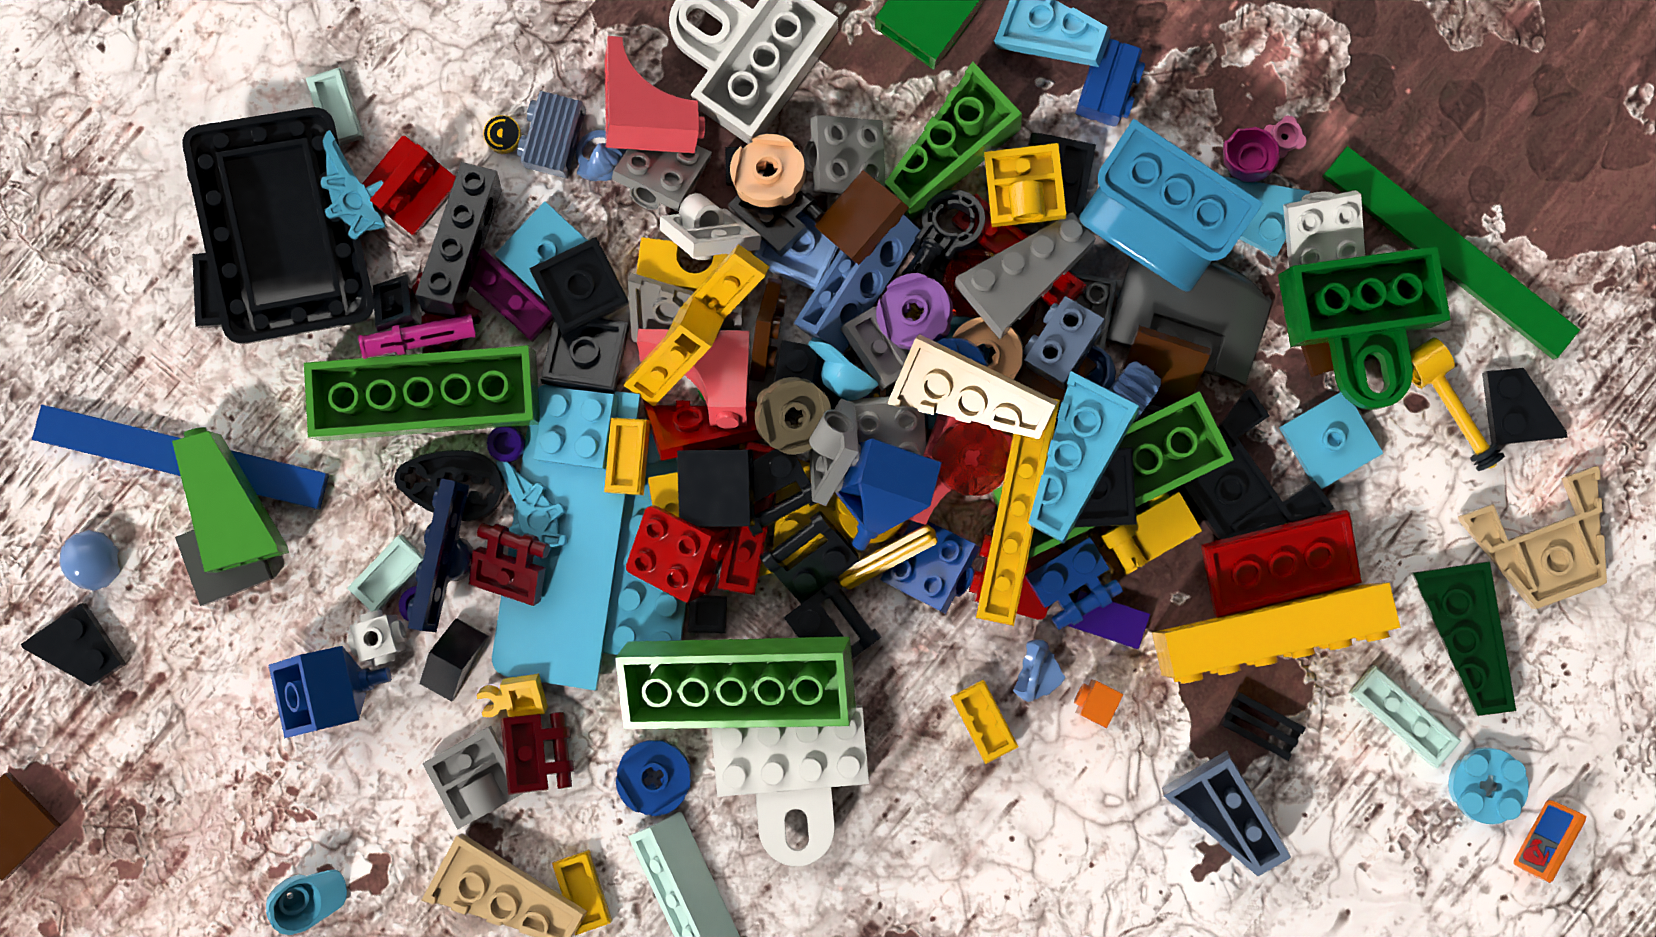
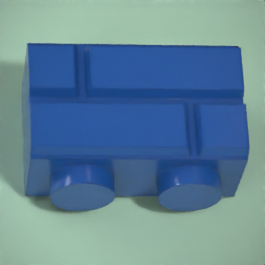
[1075,38,1146,127]

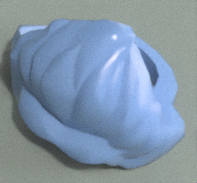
[575,130,627,181]
[1013,640,1065,702]

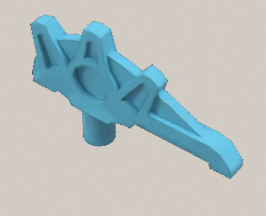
[321,130,385,240]
[496,461,567,560]

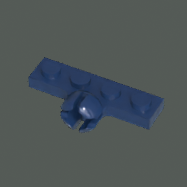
[407,478,474,633]

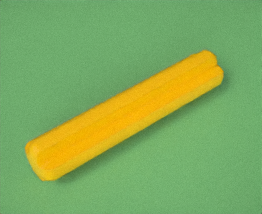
[839,525,938,589]

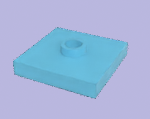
[495,201,588,301]
[1279,392,1383,489]

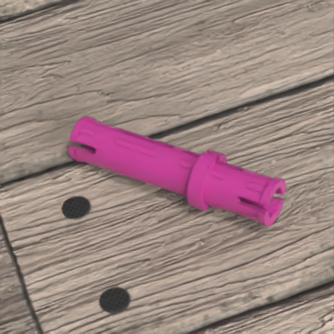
[358,314,476,359]

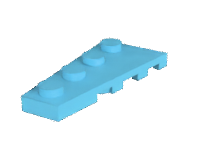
[1028,371,1140,544]

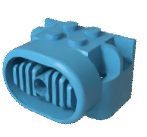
[1079,118,1264,292]

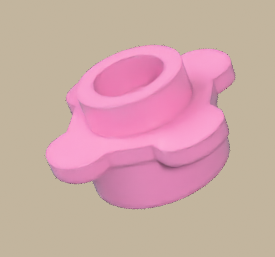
[1264,115,1306,158]

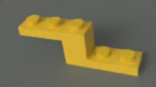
[624,244,769,406]

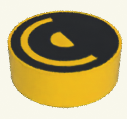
[483,115,522,154]

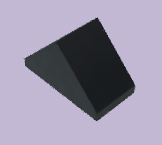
[373,274,422,332]
[419,618,489,702]

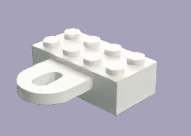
[669,0,838,144]
[712,705,869,866]

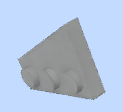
[628,272,743,342]

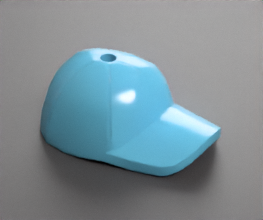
[808,337,879,401]
[266,870,347,935]

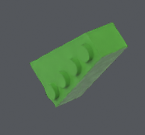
[884,61,1022,222]

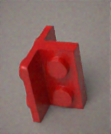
[362,136,456,236]

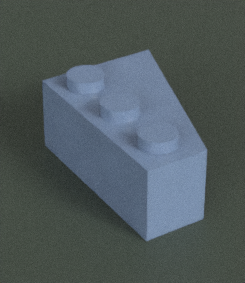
[1162,750,1291,876]

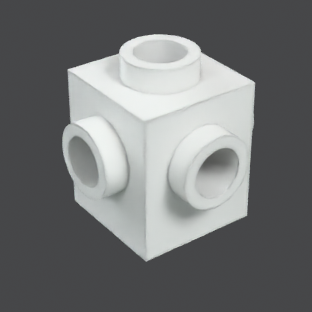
[348,610,407,667]

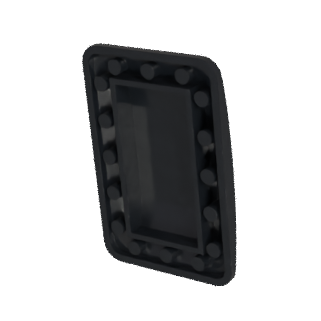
[182,107,374,344]

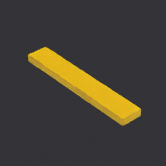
[976,398,1060,626]

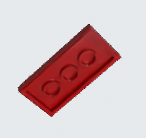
[1201,509,1362,618]

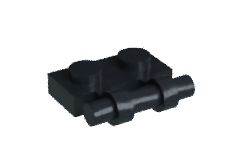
[728,166,825,257]

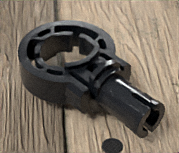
[902,190,985,276]

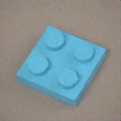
[533,386,619,469]

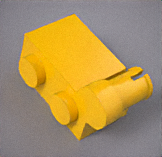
[1101,492,1202,574]

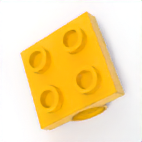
[984,143,1066,227]

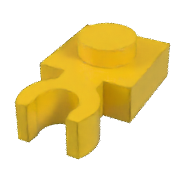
[476,673,548,717]

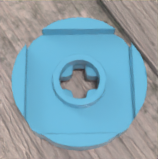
[1448,747,1529,824]

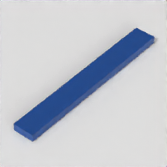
[32,404,329,510]

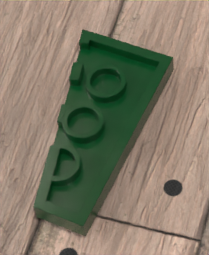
[1411,561,1516,716]

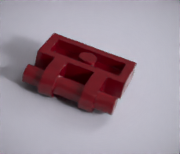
[468,523,550,606]
[501,712,575,795]

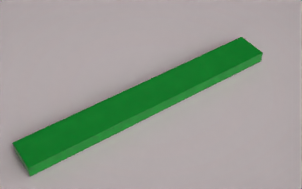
[1322,146,1580,360]

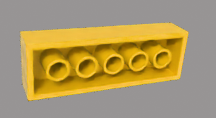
[1152,582,1401,684]

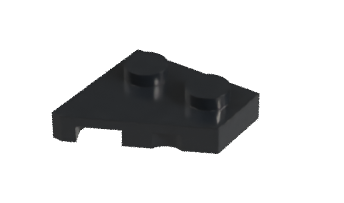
[1482,368,1568,445]
[21,603,126,686]

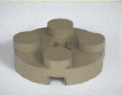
[755,377,831,454]

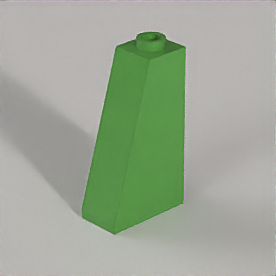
[172,427,289,573]

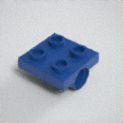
[880,521,980,614]

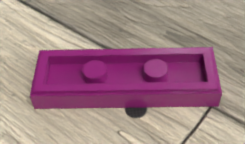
[470,248,554,342]

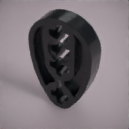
[394,450,504,522]

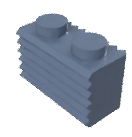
[517,91,586,179]

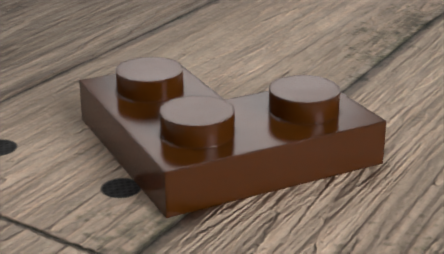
[749,277,787,382]

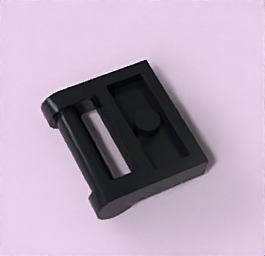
[1028,133,1096,218]
[748,449,817,537]
[760,511,860,604]
[784,578,881,659]

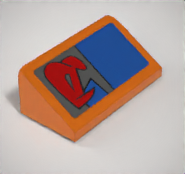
[1513,800,1587,883]

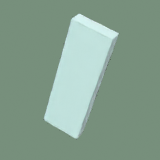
[1348,665,1462,769]

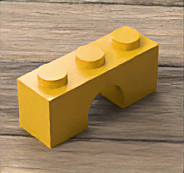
[636,237,752,301]

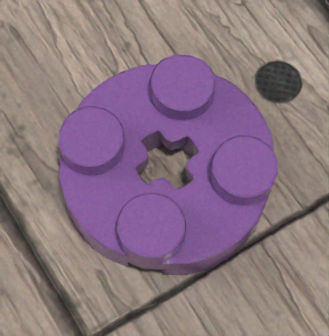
[876,273,953,350]

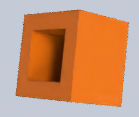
[1074,679,1124,728]

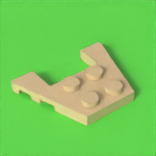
[1458,466,1607,609]

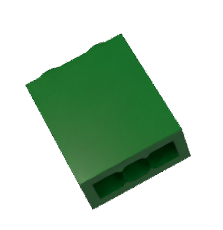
[875,0,985,70]

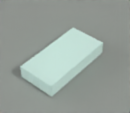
[306,67,364,146]
[347,534,424,612]

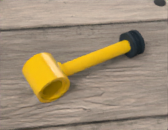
[1410,337,1505,471]

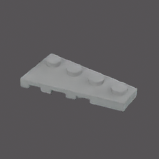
[954,212,1096,339]

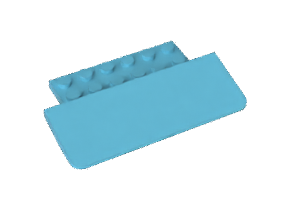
[492,384,687,691]

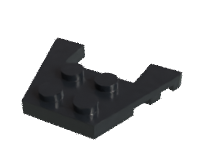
[1180,389,1334,540]

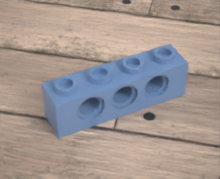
[794,214,920,354]

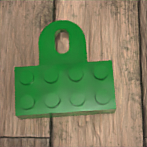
[1278,246,1451,410]

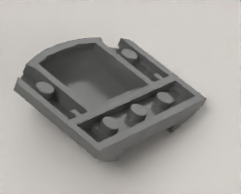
[1106,258,1272,385]

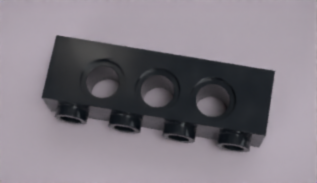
[415,162,502,319]

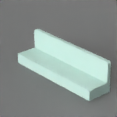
[628,812,740,937]

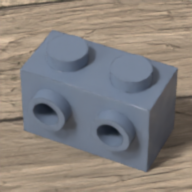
[1023,296,1105,391]

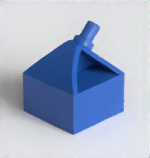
[836,438,942,551]
[268,646,392,739]

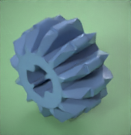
[1109,361,1161,424]

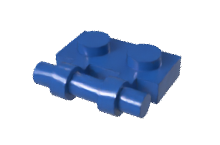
[1025,537,1123,630]

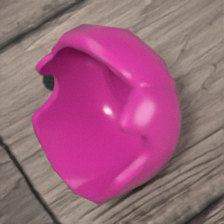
[1223,127,1280,182]

